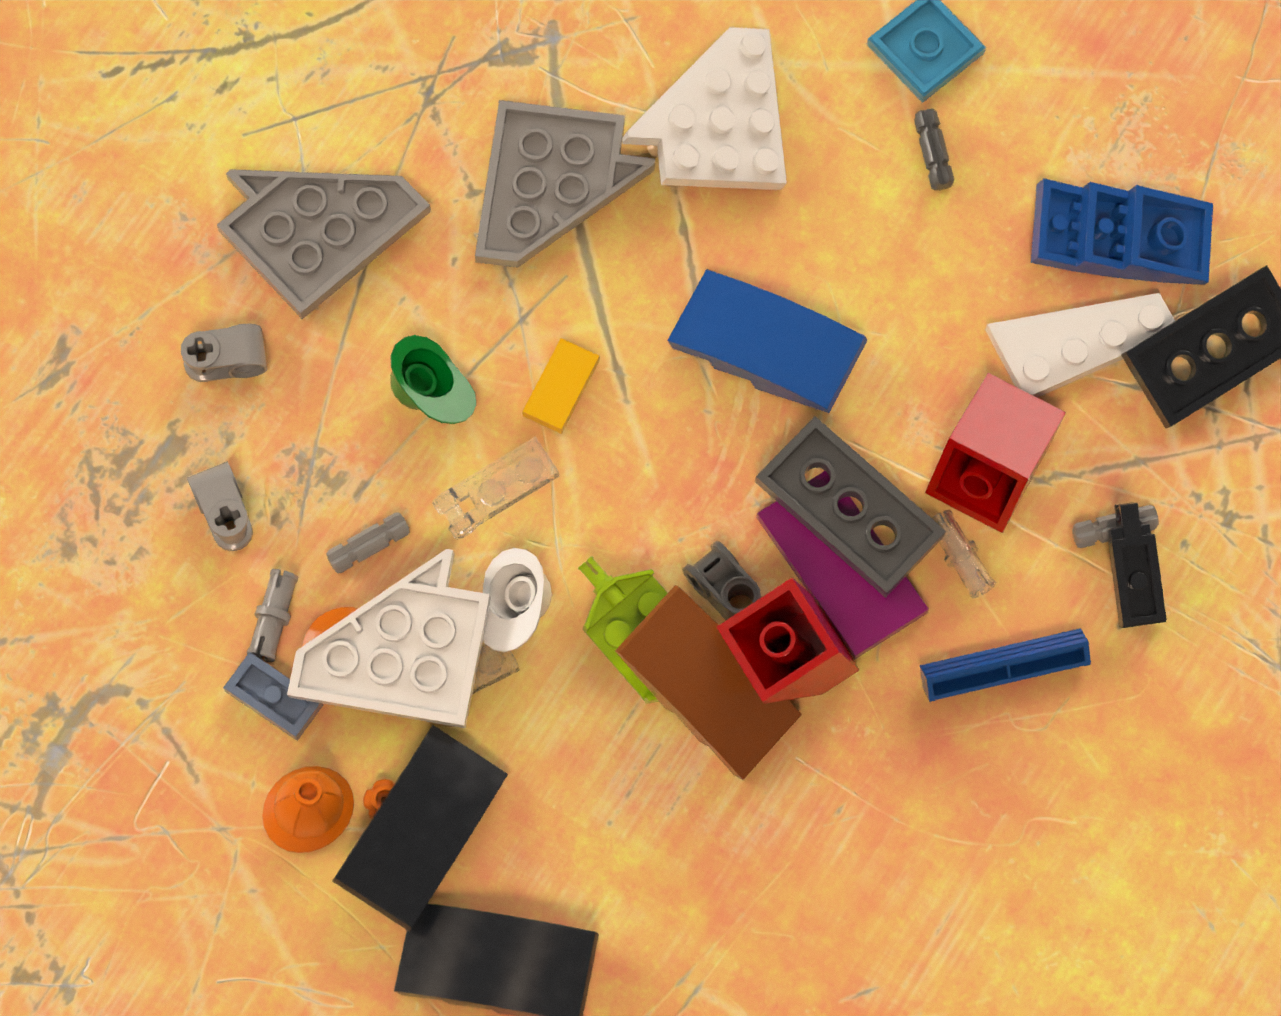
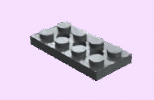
[755,416,946,598]

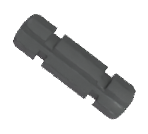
[914,109,954,191]

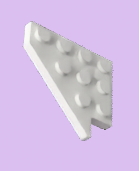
[622,27,787,190]
[287,549,491,728]

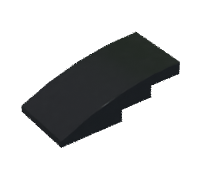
[332,725,508,931]
[394,904,599,1016]

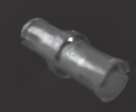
[932,510,996,598]

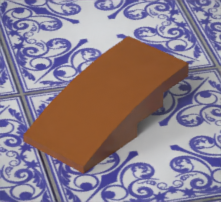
[615,585,802,780]

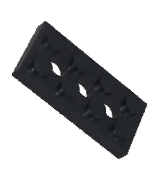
[1121,265,1281,428]

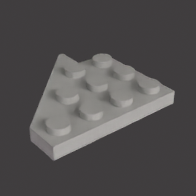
[475,100,655,268]
[217,169,431,319]

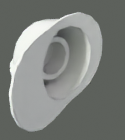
[483,548,552,652]

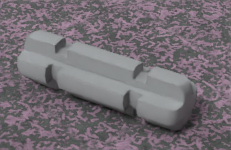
[1072,505,1159,548]
[326,512,410,573]

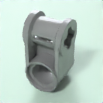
[181,324,267,382]
[187,461,253,551]

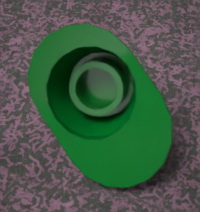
[390,335,477,424]

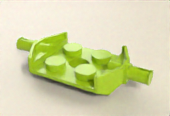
[578,556,668,704]

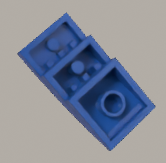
[1031,179,1213,285]
[667,269,868,413]

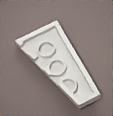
[985,293,1175,398]

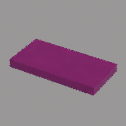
[756,471,929,660]

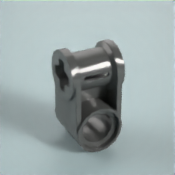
[682,541,761,621]

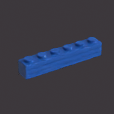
[920,628,1091,702]

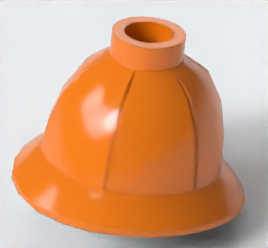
[262,766,354,853]

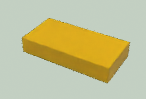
[522,338,600,434]

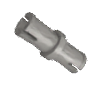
[247,569,298,662]

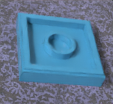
[867,0,986,103]

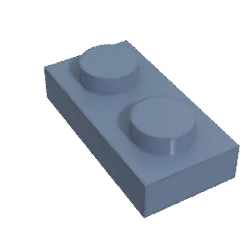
[223,652,324,741]

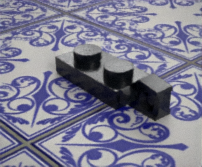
[1108,502,1167,628]

